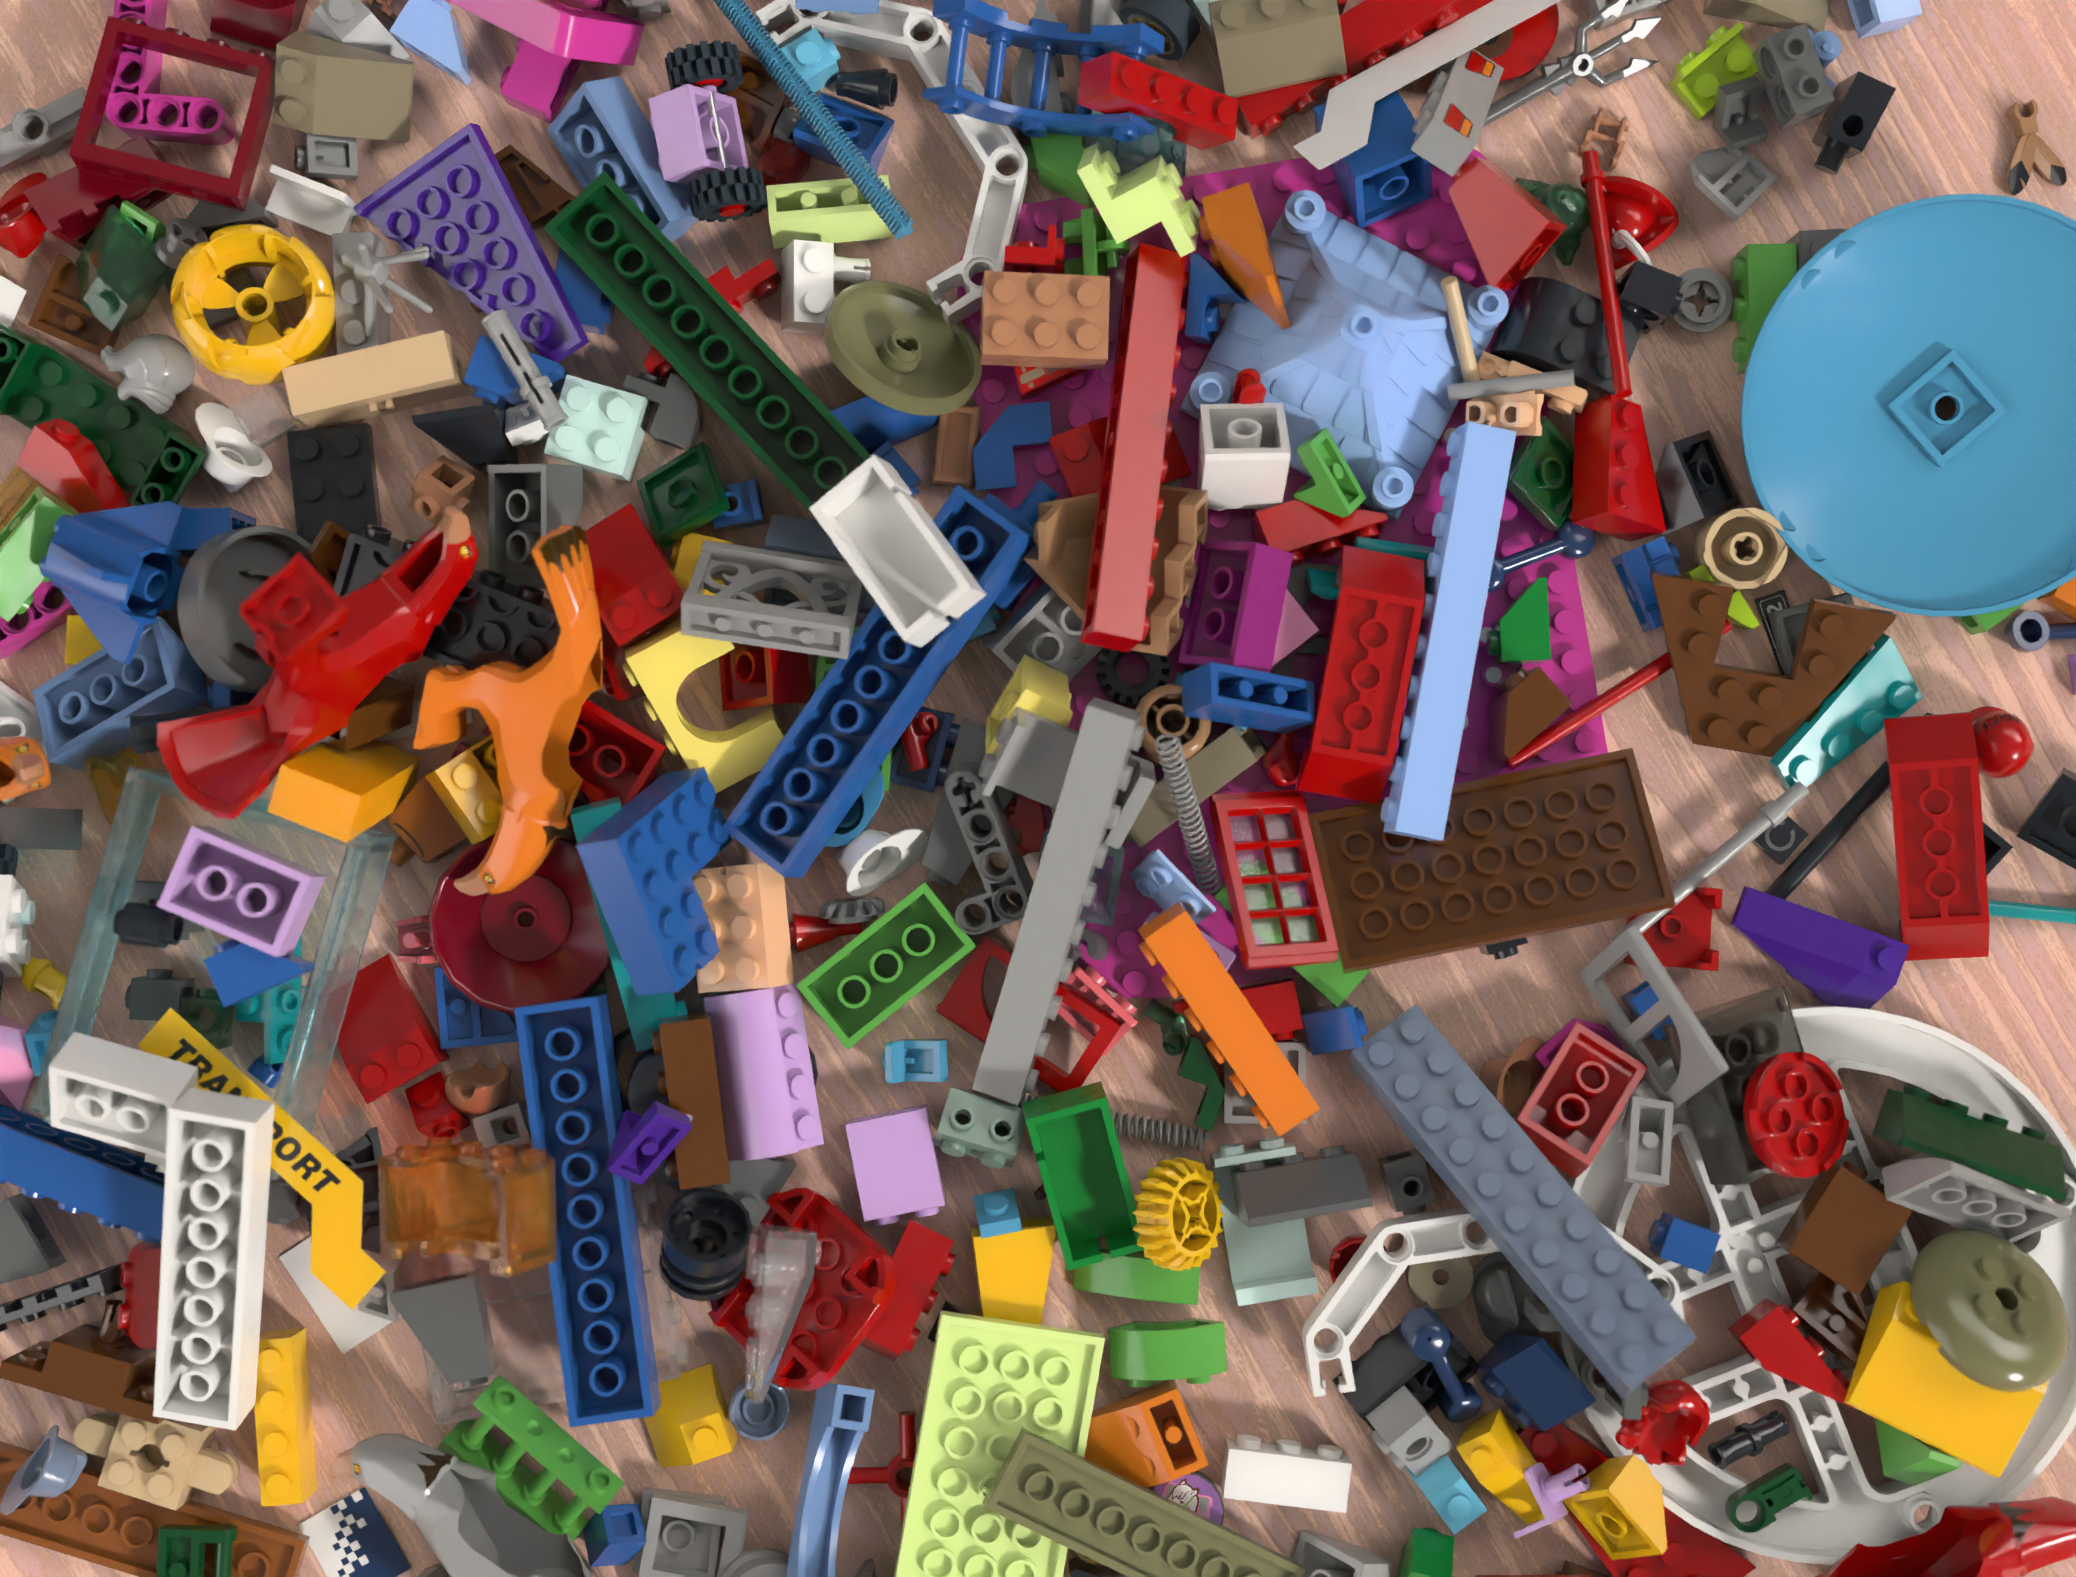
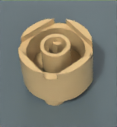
[1693,507,1788,590]

